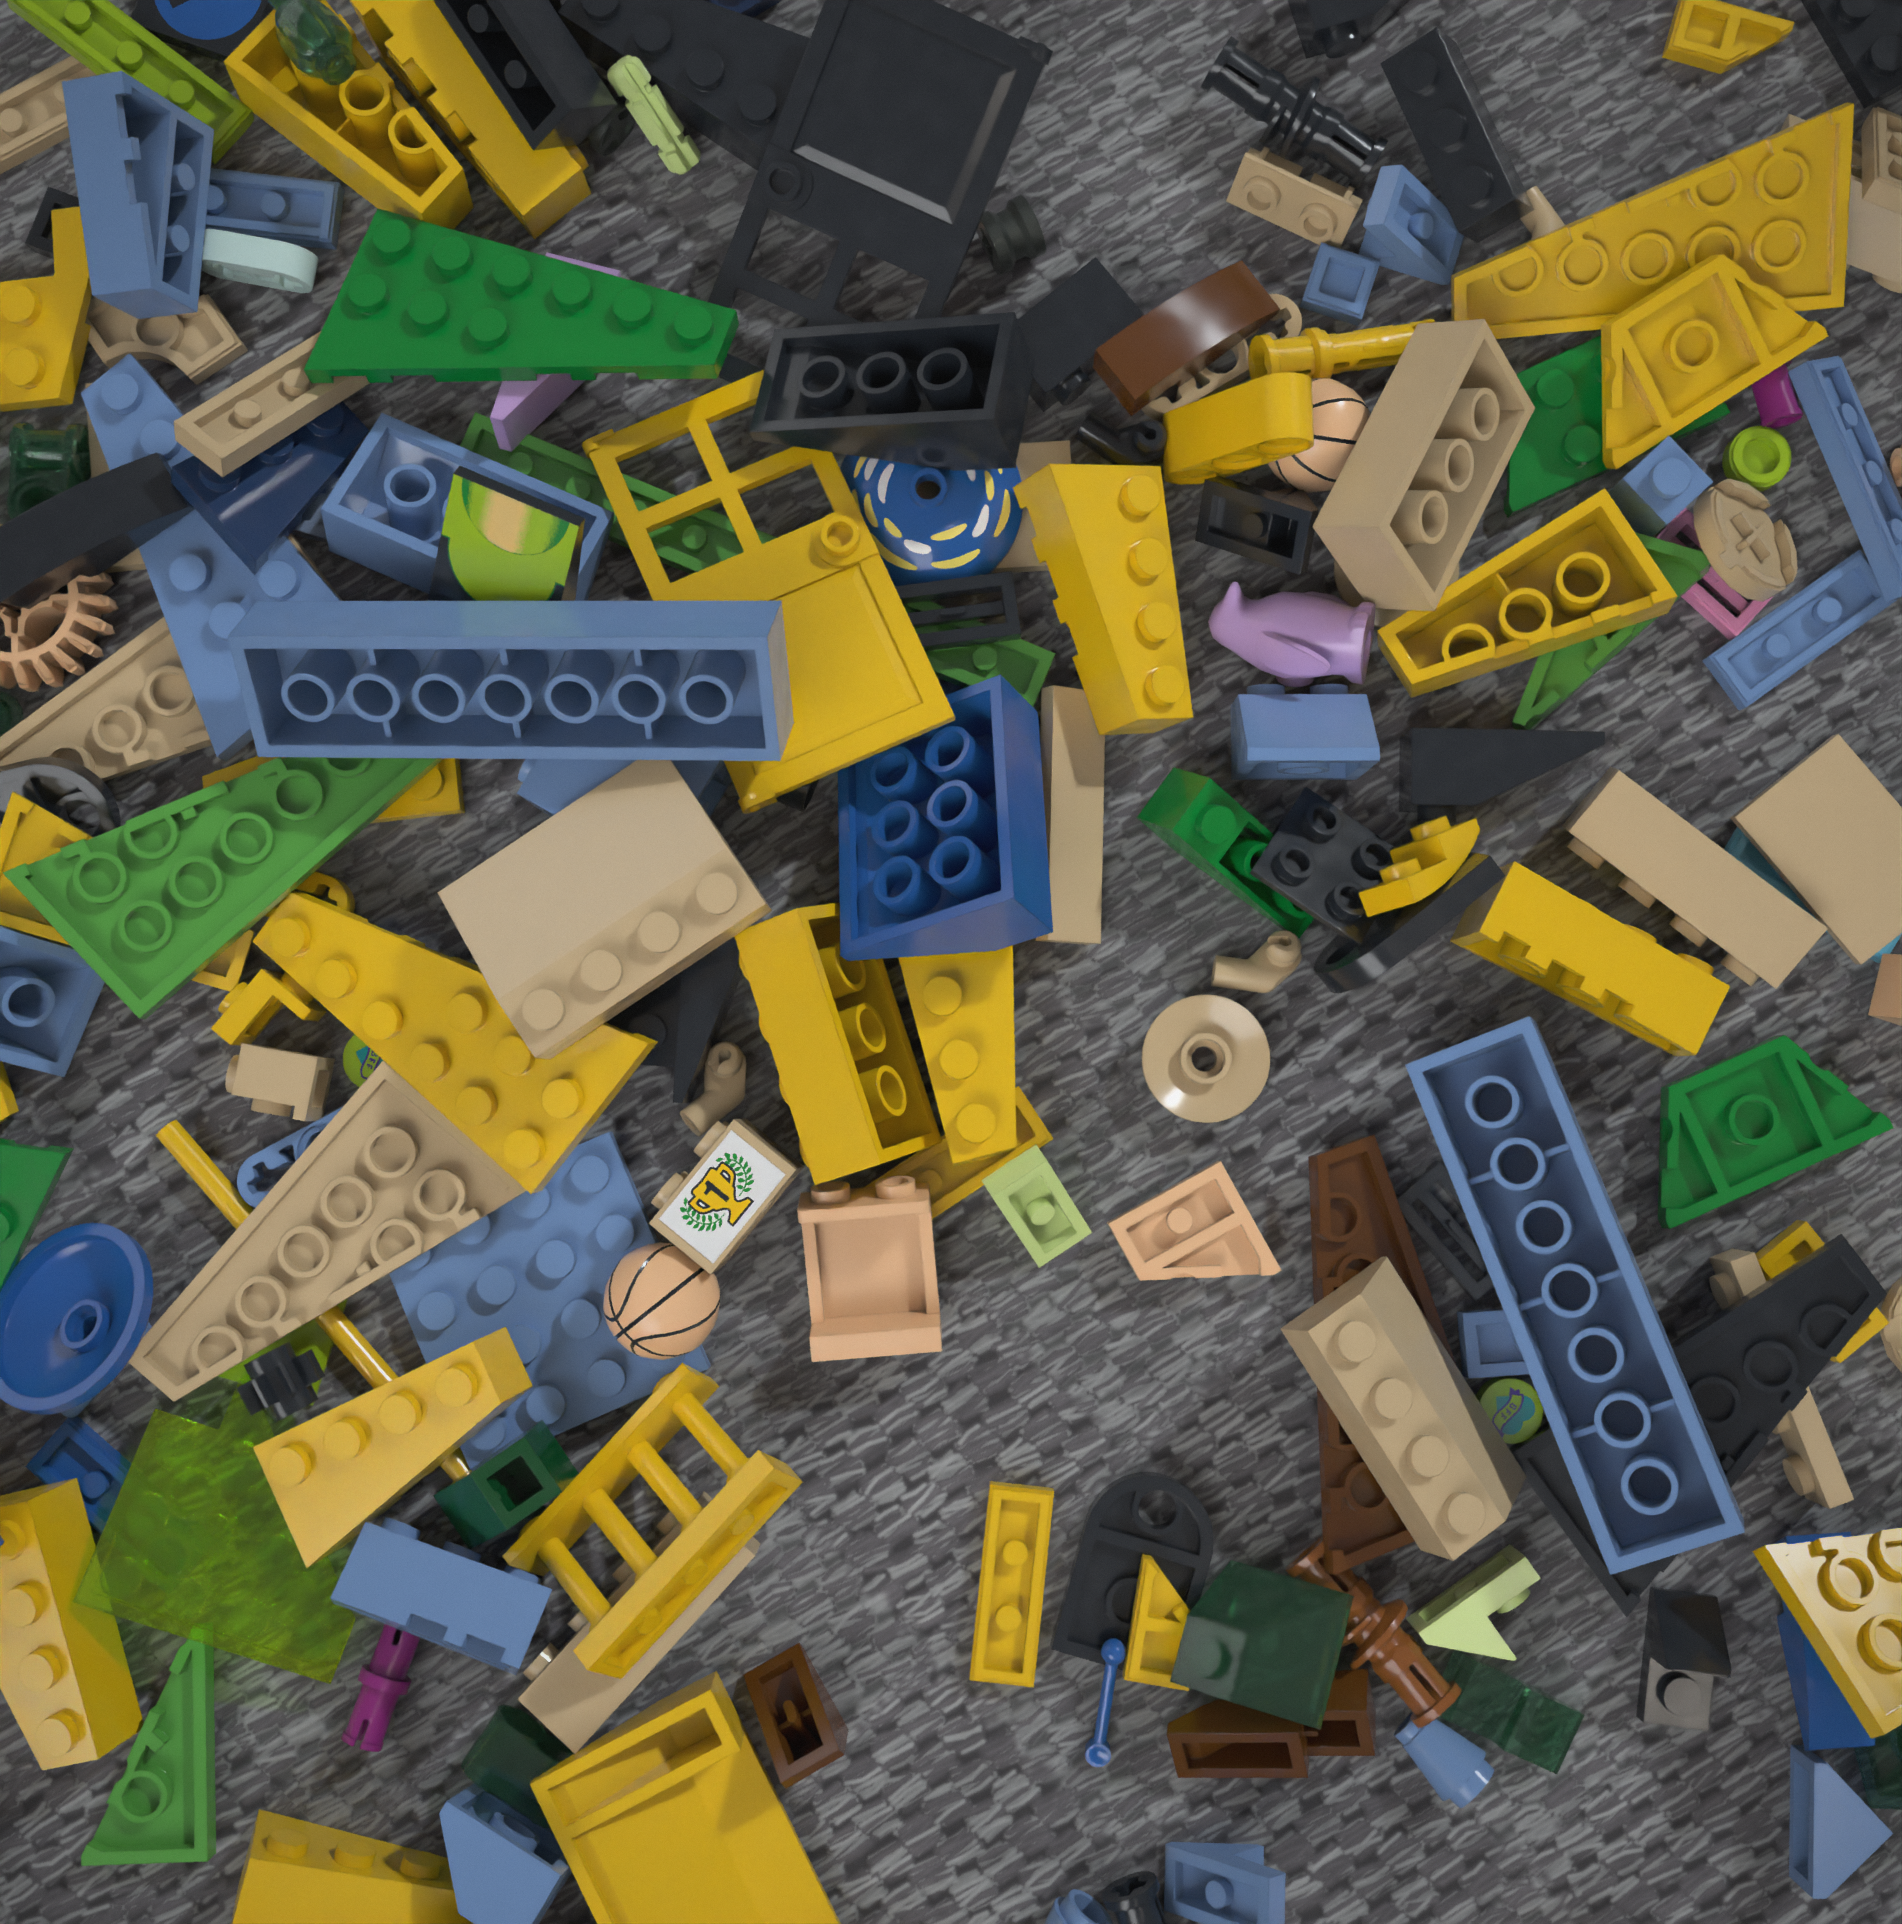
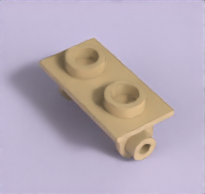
[1226,146,1363,248]

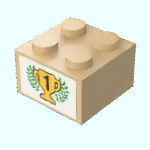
[649,1118,805,1274]

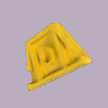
[1601,254,1828,469]

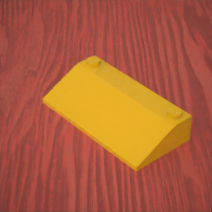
[530,1670,841,1924]

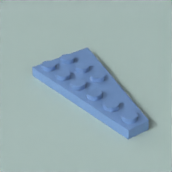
[81,353,341,762]

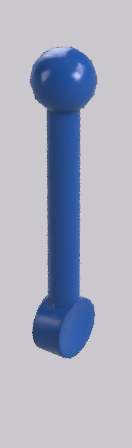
[1085,1638,1127,1767]

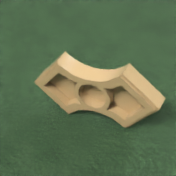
[85,294,248,385]

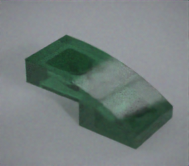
[1439,1650,1585,1774]

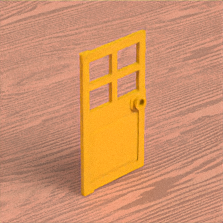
[582,370,955,814]

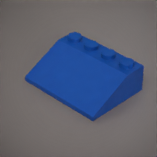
[838,674,1053,961]

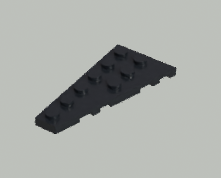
[1509,1234,1887,1617]

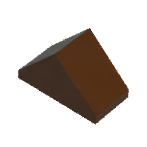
[743,1643,849,1788]

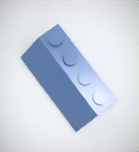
[320,413,614,601]

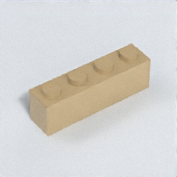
[1562,767,1828,989]
[517,1491,761,1754]

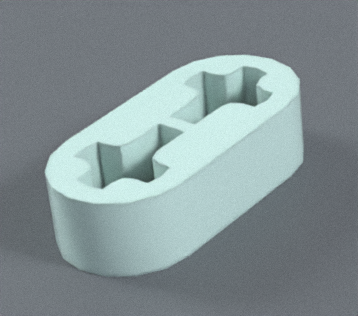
[201,229,319,293]

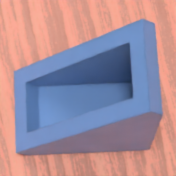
[1789,1745,1893,1899]

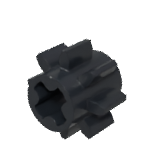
[236,1342,325,1423]

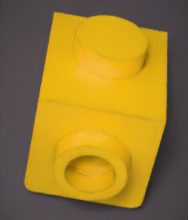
[211,969,327,1046]

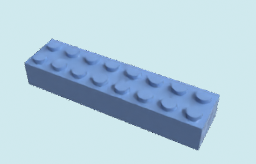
[227,601,794,761]
[1405,1016,1745,1575]

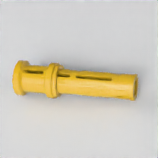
[1248,319,1435,380]

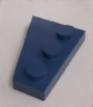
[171,401,370,575]

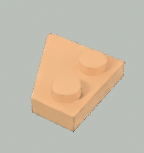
[1107,1161,1282,1281]

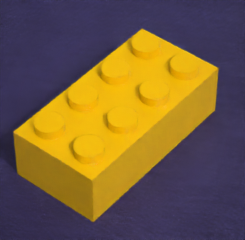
[734,902,942,1185]

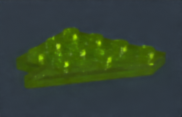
[73,1377,356,1684]

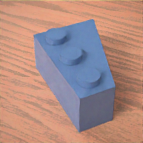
[62,71,214,319]
[330,1517,552,1675]

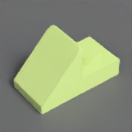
[981,1145,1092,1268]
[1406,1544,1541,1661]

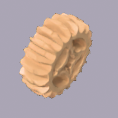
[0,524,119,692]

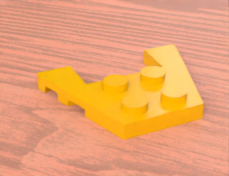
[0,206,92,412]

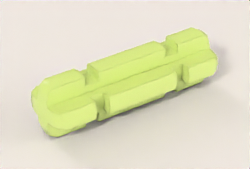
[607,55,701,175]

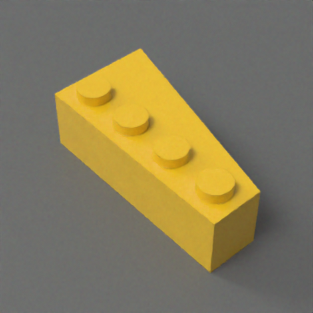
[898,945,1017,1166]
[231,1809,472,1924]

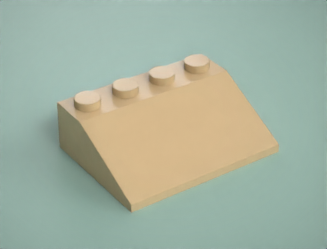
[437,760,772,1059]

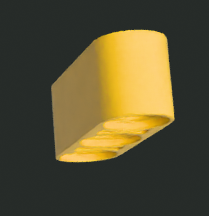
[1162,372,1314,485]

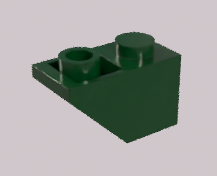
[433,1420,579,1549]

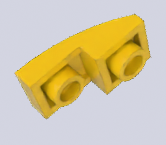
[1359,816,1480,917]

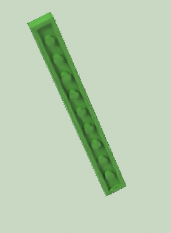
[460,412,1056,708]

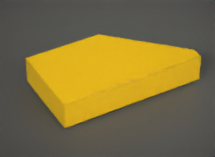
[1662,0,1794,74]
[1122,1554,1199,1691]

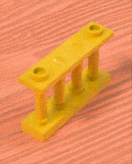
[502,1362,803,1679]

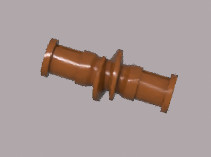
[1285,1536,1462,1729]

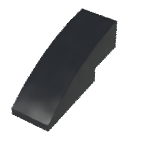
[0,452,195,609]

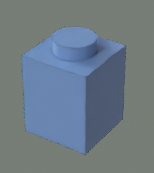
[1608,436,1713,537]

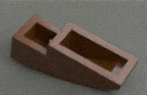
[1093,260,1280,416]
[1167,1669,1376,1778]

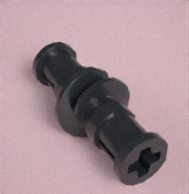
[1200,36,1388,190]

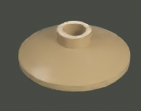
[1141,994,1270,1123]

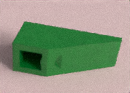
[1136,767,1314,938]

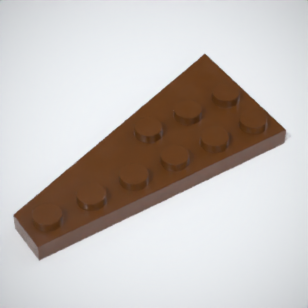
[1308,1135,1457,1575]

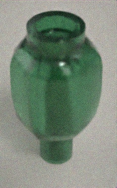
[268,0,356,85]

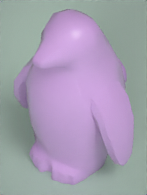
[1208,582,1375,687]

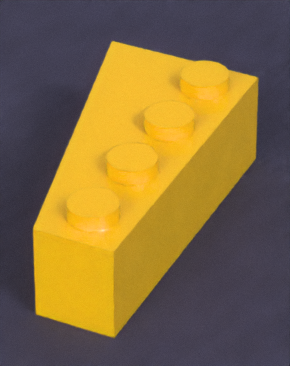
[223,0,474,230]
[349,0,591,239]
[1013,463,1193,735]
[1377,488,1678,698]
[1450,861,1730,1057]
[253,1327,533,1568]
[0,1478,144,1770]

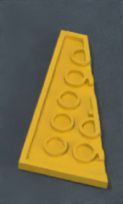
[1451,102,1854,339]

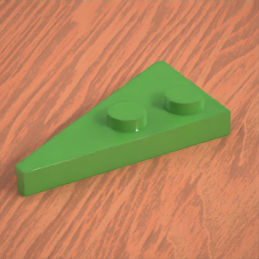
[1512,532,1711,730]
[81,1622,216,1866]

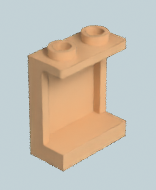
[797,1176,942,1362]

